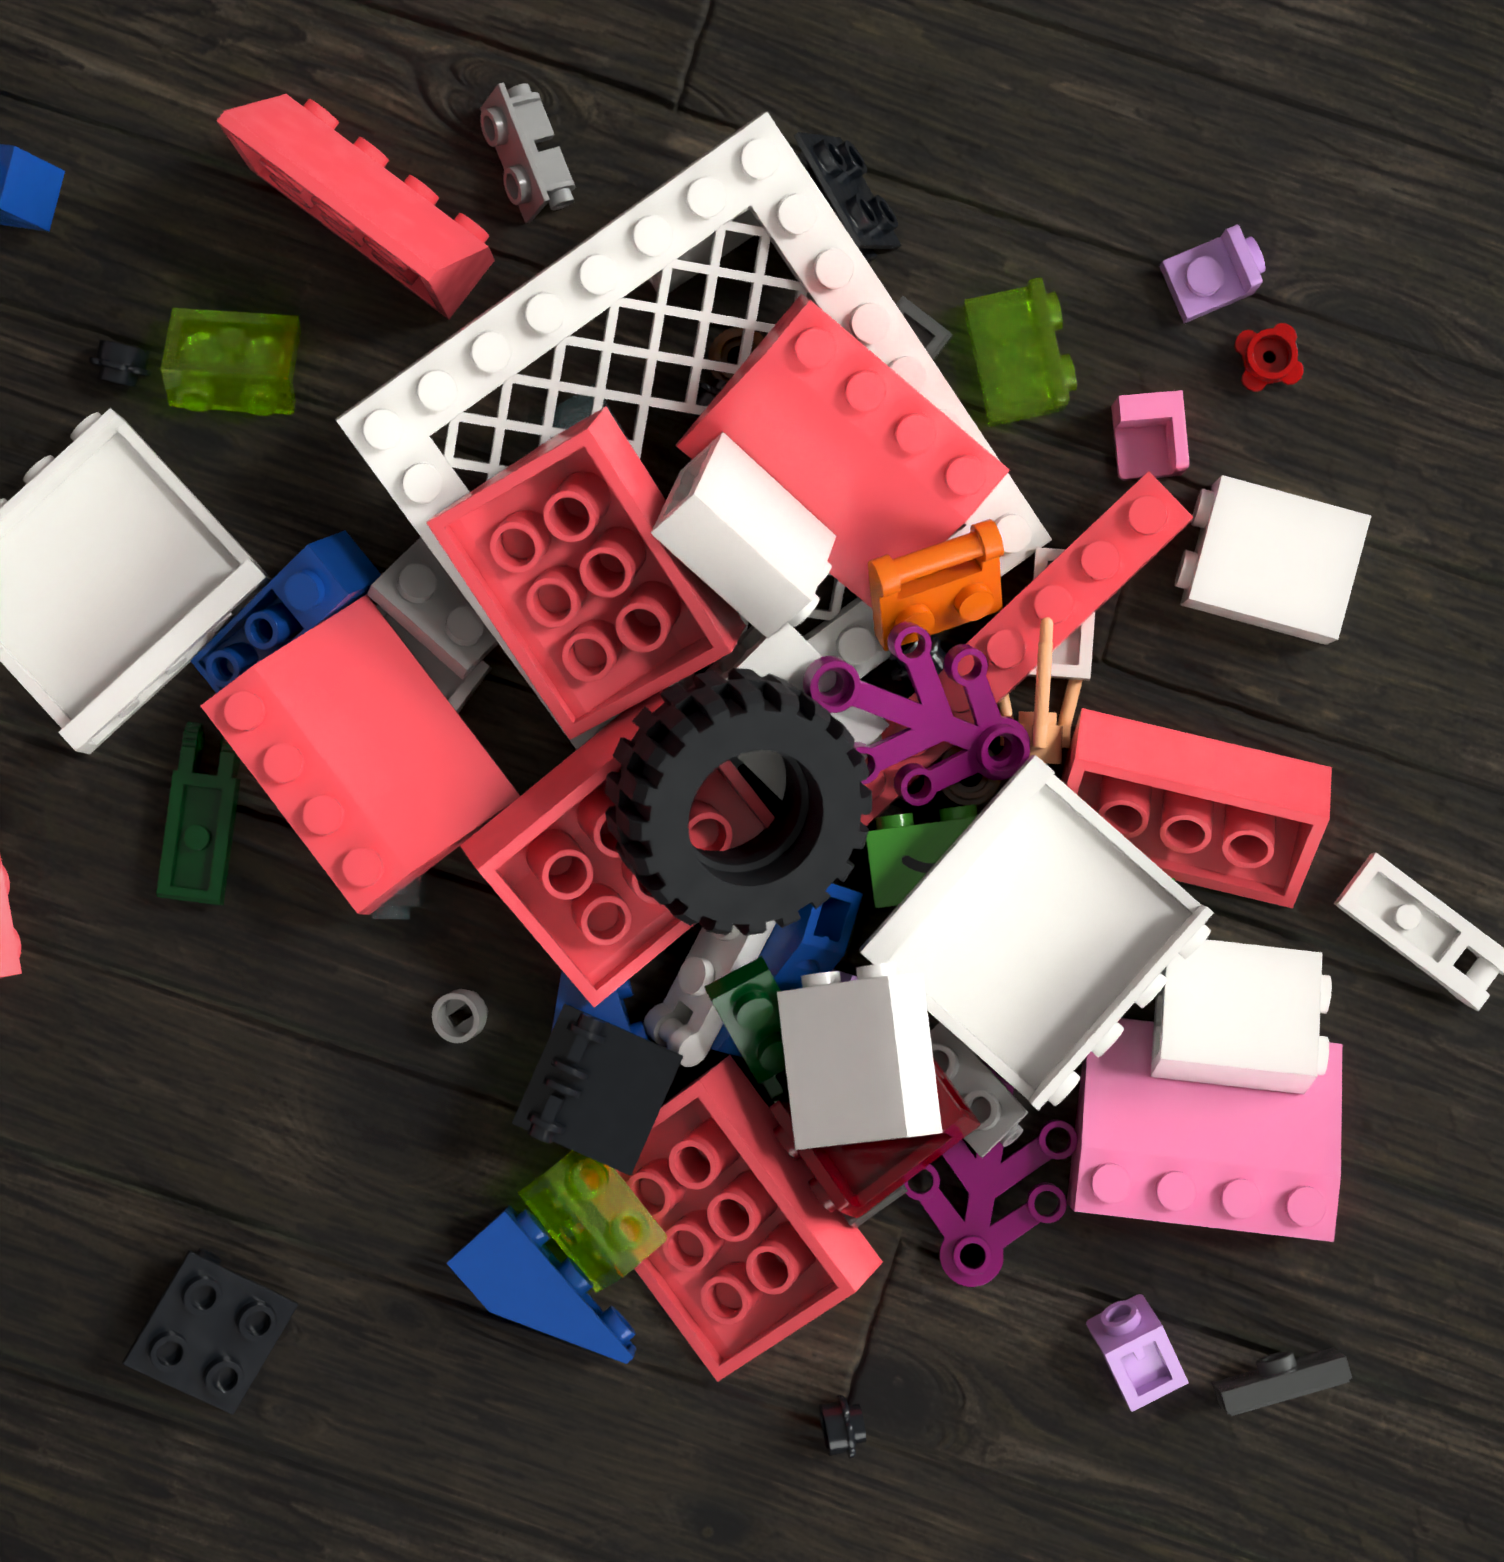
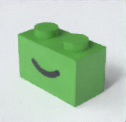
[864,805,978,908]

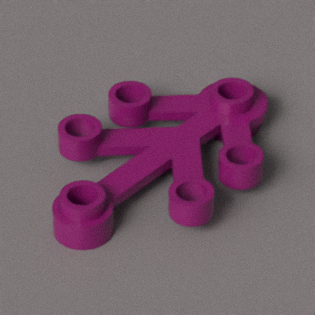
[803,622,1030,806]
[904,1057,1078,1287]

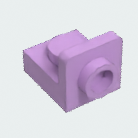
[1159,224,1266,323]
[1086,1294,1189,1412]

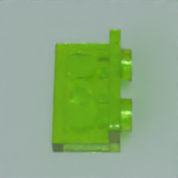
[963,277,1077,427]
[161,308,301,416]
[518,1150,667,1293]

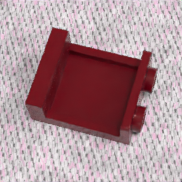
[769,1057,981,1218]

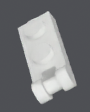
[1334,853,1504,1011]
[643,920,776,1067]

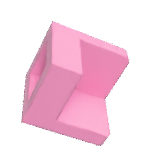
[1111,390,1189,481]

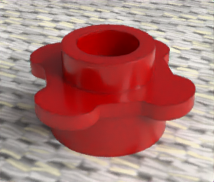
[1234,323,1304,392]

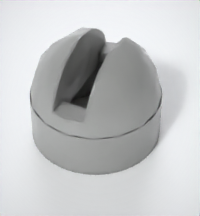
[432,989,488,1043]

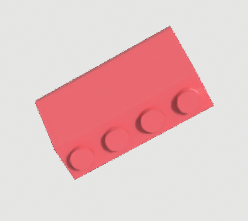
[1061,708,1332,909]

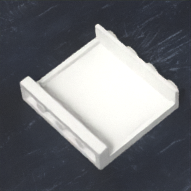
[0,408,272,754]
[859,755,1214,1111]

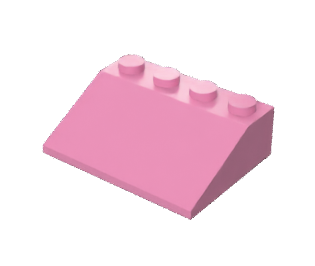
[1067,1018,1342,1242]

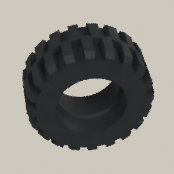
[605,668,872,936]

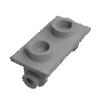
[480,82,576,224]
[930,1022,1029,1158]

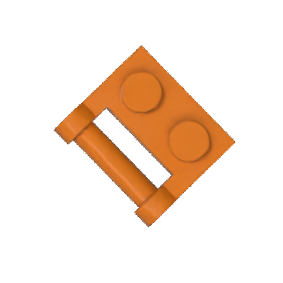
[868,519,1004,652]

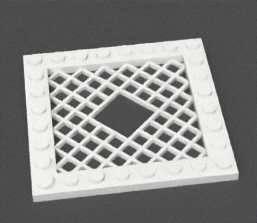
[336,112,1052,768]

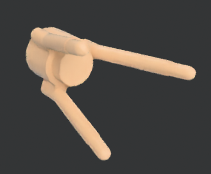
[997,617,1083,764]

